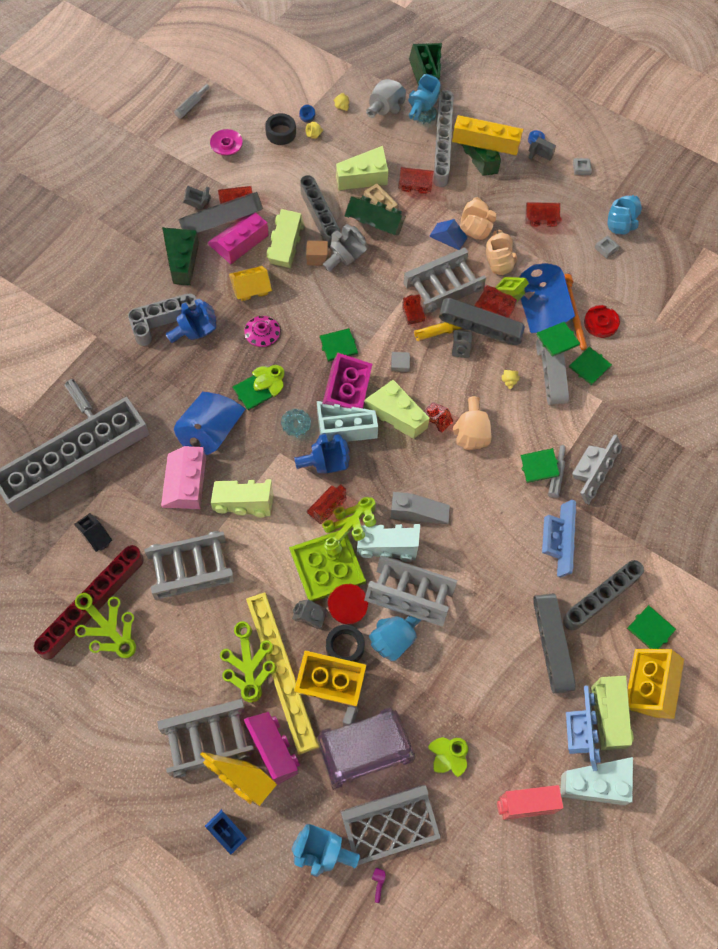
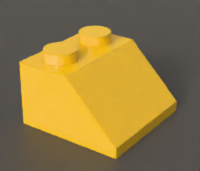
[229,266,272,301]

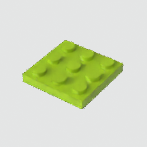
[289,530,366,602]

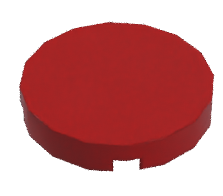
[584,305,620,338]
[327,583,368,624]

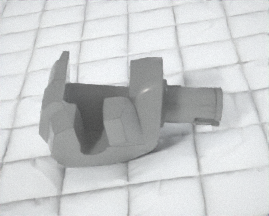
[366,79,406,118]
[323,224,368,272]

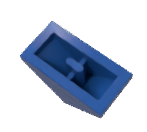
[430,219,467,250]
[205,809,247,855]

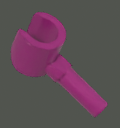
[372,868,386,903]

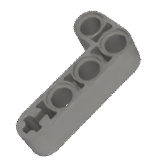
[128,293,197,346]
[536,338,569,405]

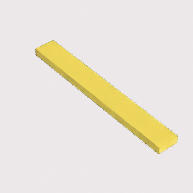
[246,592,319,755]

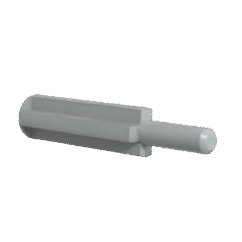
[174,84,210,119]
[65,379,93,418]
[548,445,566,498]

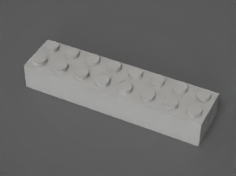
[0,396,150,513]

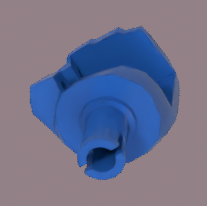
[166,299,216,343]
[294,434,350,474]

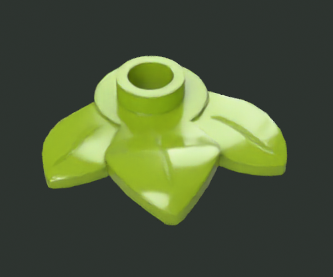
[252,365,285,397]
[428,737,468,777]

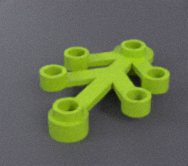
[322,497,376,555]
[75,593,136,658]
[220,621,277,703]

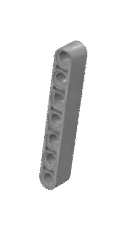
[433,90,454,187]

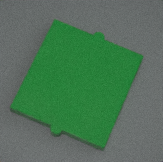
[536,322,580,357]
[319,328,358,362]
[569,346,612,385]
[232,375,274,410]
[521,448,560,483]
[627,605,676,649]

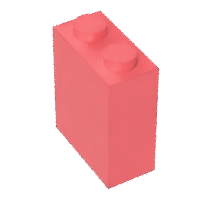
[497,785,563,820]

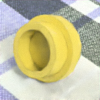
[333,93,349,111]
[306,122,323,139]
[501,370,520,389]

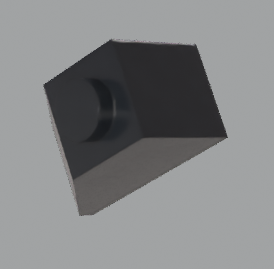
[74,513,113,552]

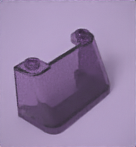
[316,708,416,790]

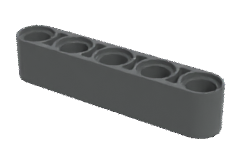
[300,175,340,248]
[178,192,263,233]
[439,298,525,345]
[563,560,644,630]
[533,593,575,694]

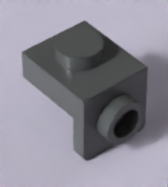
[183,186,211,210]
[292,599,328,629]

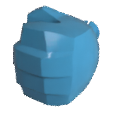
[408,74,441,121]
[608,195,642,234]
[369,616,421,661]
[292,824,360,877]

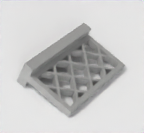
[340,785,441,866]

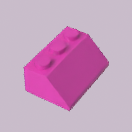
[208,213,269,264]
[323,353,373,409]
[244,712,300,786]

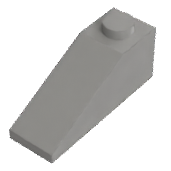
[390,492,450,524]

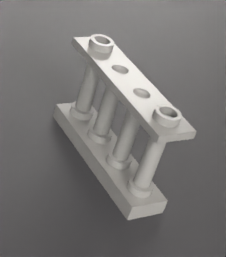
[403,248,486,314]
[144,531,234,600]
[364,555,457,627]
[157,699,255,778]

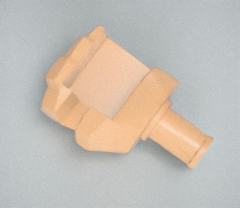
[460,197,496,240]
[486,230,517,275]
[453,396,491,450]

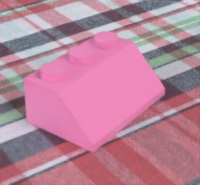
[161,446,206,509]

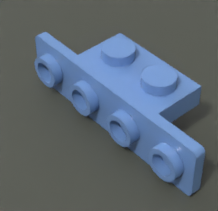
[542,500,576,577]
[566,686,601,771]

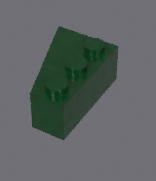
[409,43,442,86]
[458,143,501,176]
[344,195,406,235]
[162,227,199,285]

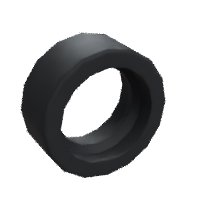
[265,113,296,145]
[326,625,365,662]

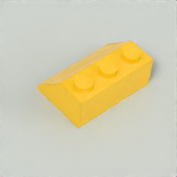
[627,649,684,719]
[294,651,366,707]

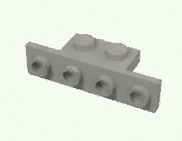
[572,435,622,504]

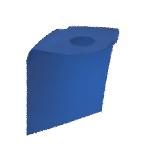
[519,263,575,333]
[174,391,246,455]

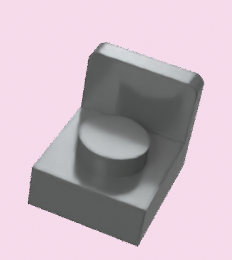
[528,137,556,161]
[452,330,472,358]

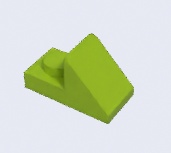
[494,277,529,304]

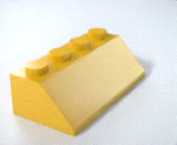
[452,115,524,156]

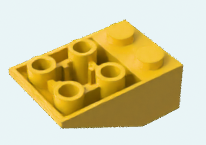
[200,752,277,806]

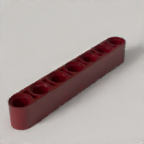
[33,545,144,660]

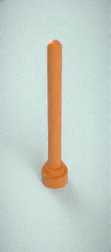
[564,274,587,351]

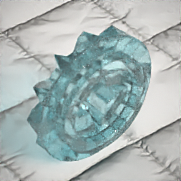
[412,106,437,125]
[281,409,311,437]

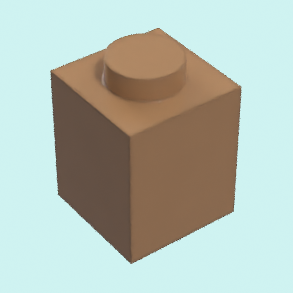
[306,241,331,266]

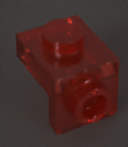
[402,294,425,325]
[423,402,453,433]

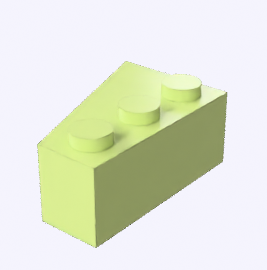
[336,146,388,190]
[267,209,305,268]
[364,380,430,439]
[211,479,274,518]
[591,676,634,750]

